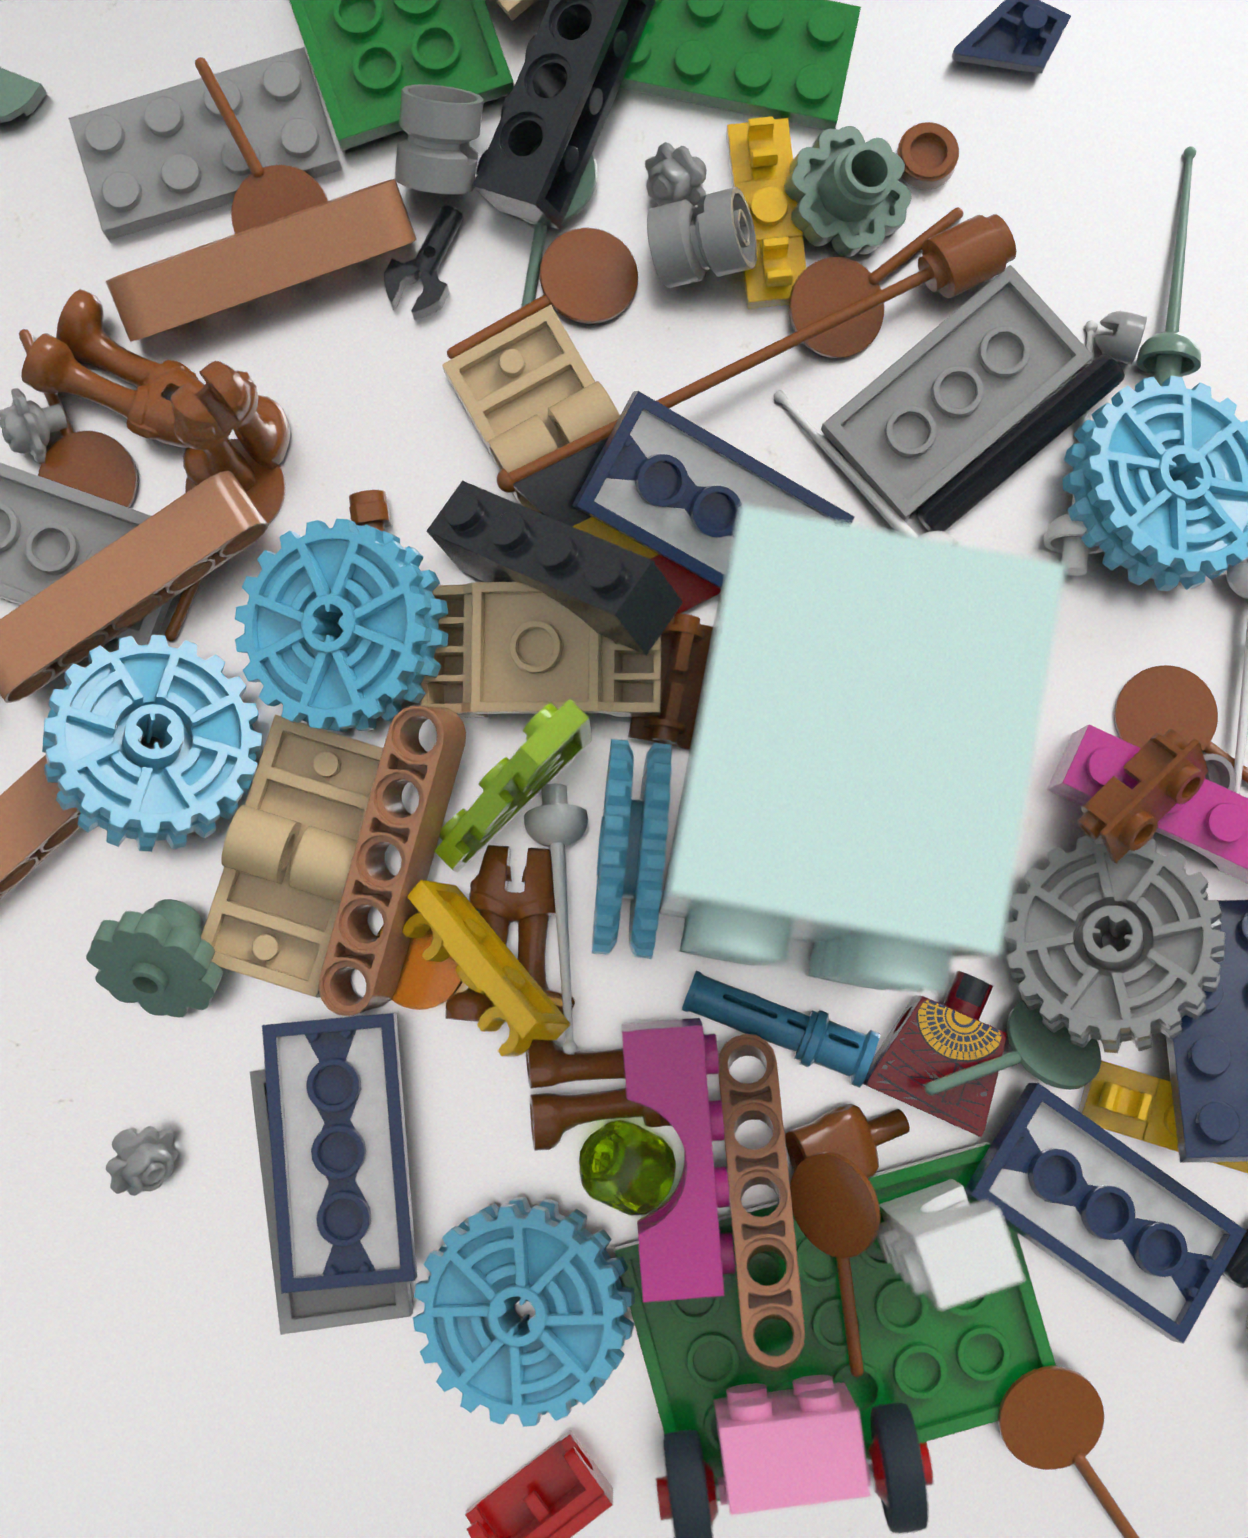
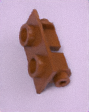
[628,613,713,750]
[1076,729,1208,863]

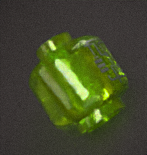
[579,1120,676,1216]

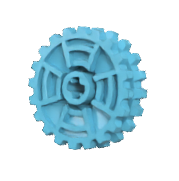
[1062,376,1248,591]
[235,518,449,732]
[42,634,262,852]
[592,739,672,959]
[413,1197,635,1427]

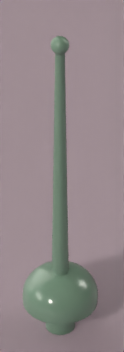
[1137,146,1202,386]

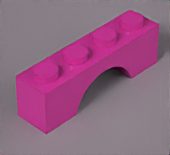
[1047,724,1248,884]
[622,1018,735,1302]

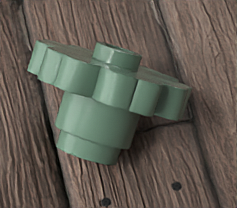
[784,126,912,257]
[86,899,223,1018]

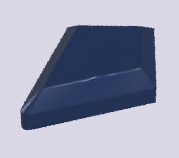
[951,0,1072,74]

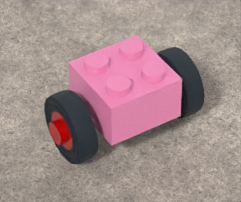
[655,1375,933,1538]

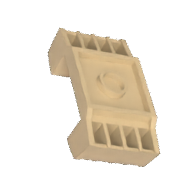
[420,582,661,718]

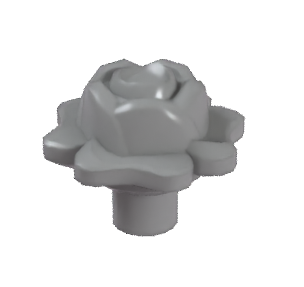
[645,142,707,207]
[0,388,68,464]
[106,1126,178,1196]

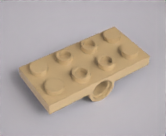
[442,305,620,514]
[201,714,383,997]

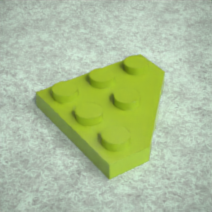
[434,699,592,873]

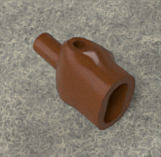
[785,1104,910,1178]

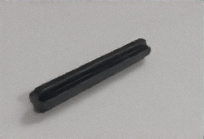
[917,354,1125,532]

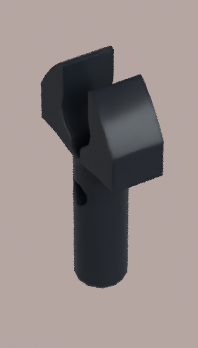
[384,205,463,320]

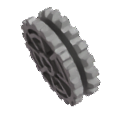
[1004,835,1225,1053]

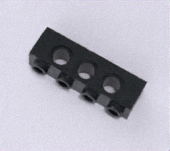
[473,0,656,230]

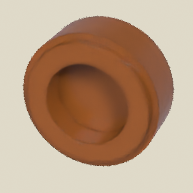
[896,122,959,190]

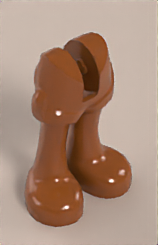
[21,289,205,449]
[171,361,290,492]
[445,845,564,1022]
[525,1040,671,1151]

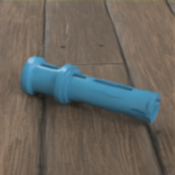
[681,971,880,1088]

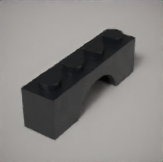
[426,480,683,656]

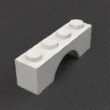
[877,1179,1024,1310]

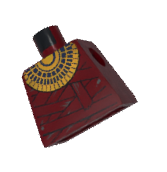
[863,971,1006,1137]

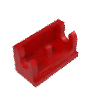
[465,1430,613,1538]

